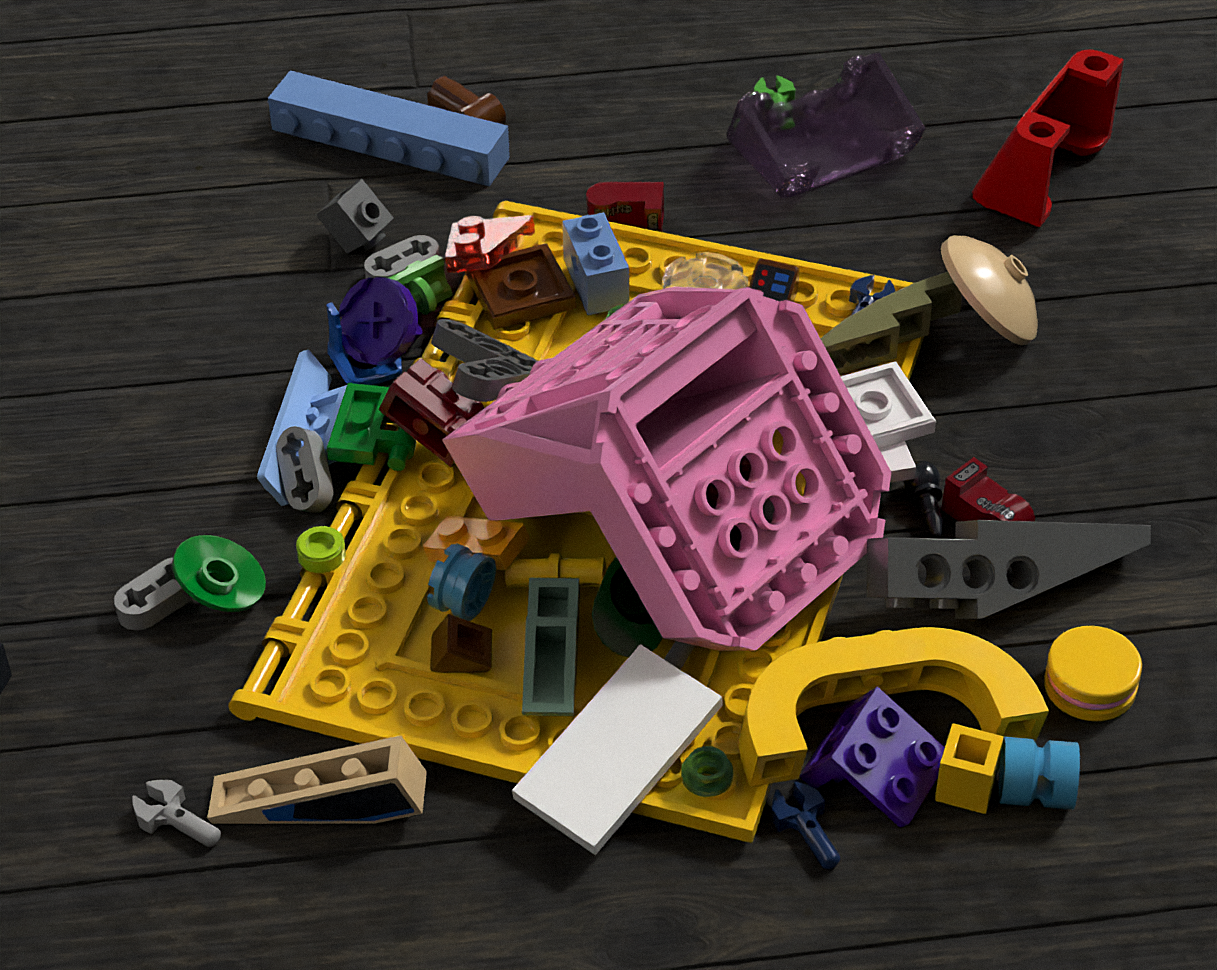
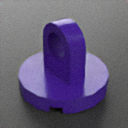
[339,277,422,366]

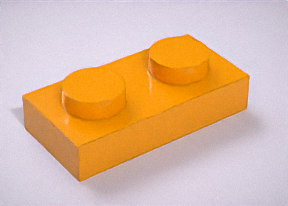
[422,516,530,570]

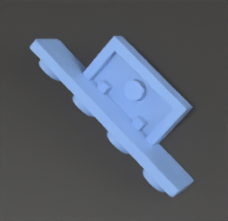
[257,349,347,506]

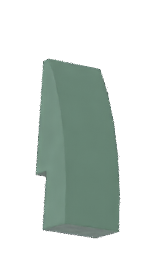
[522,578,580,716]

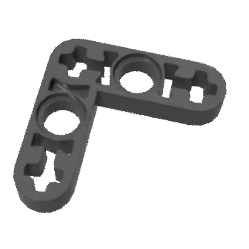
[431,319,538,402]

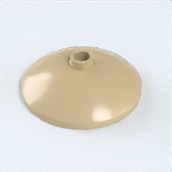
[941,235,1038,345]

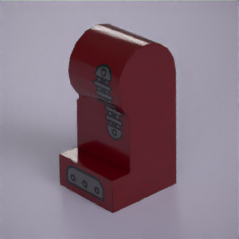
[586,182,664,232]
[941,457,1035,522]

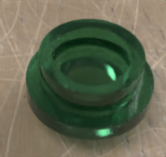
[681,746,734,797]

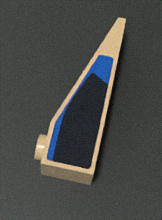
[207,735,427,824]

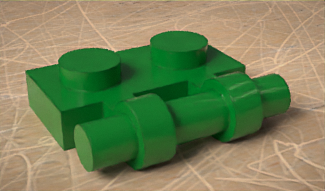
[327,383,417,471]

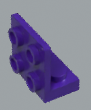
[799,686,945,827]

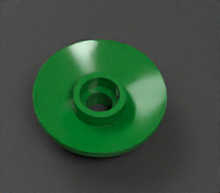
[172,535,266,612]

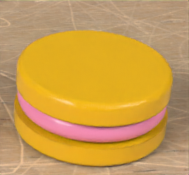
[1044,626,1142,721]

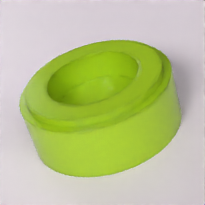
[296,526,346,573]

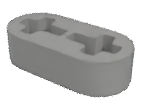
[364,235,439,278]
[276,426,333,514]
[114,558,193,630]

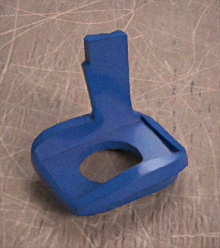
[327,302,402,386]

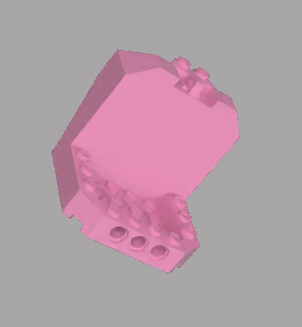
[442,287,891,651]

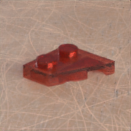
[445,215,535,273]

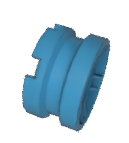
[427,543,496,621]

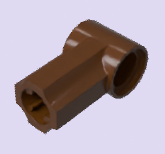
[427,76,506,125]

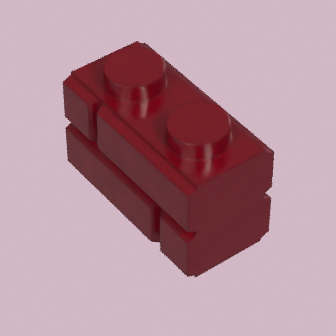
[379,358,485,467]

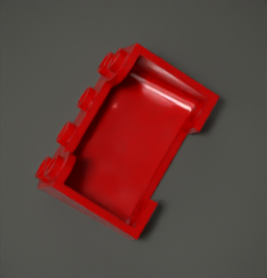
[972,50,1124,227]

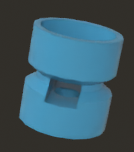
[998,737,1080,810]

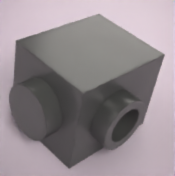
[316,179,393,254]

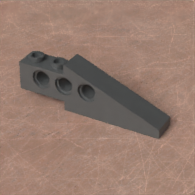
[867,520,1151,619]

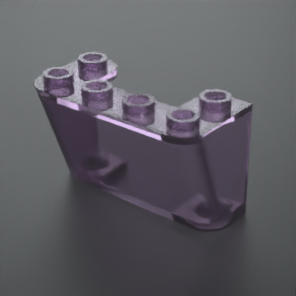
[726,52,926,198]

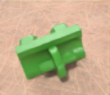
[389,255,453,315]

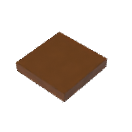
[465,243,576,330]

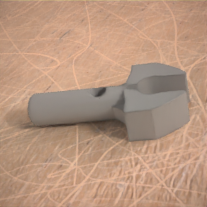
[132,780,221,847]

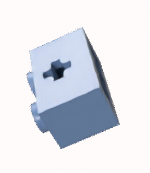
[562,213,629,315]

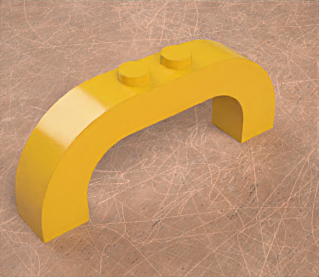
[739,627,1049,787]

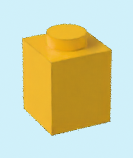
[935,723,1004,814]

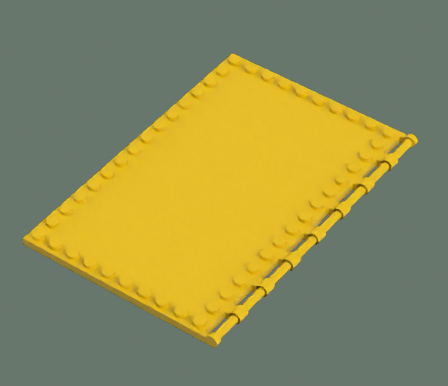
[228,201,924,843]

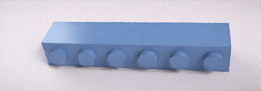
[268,71,509,187]

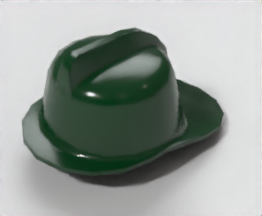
[591,557,663,658]

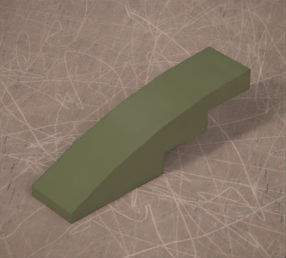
[820,272,962,374]

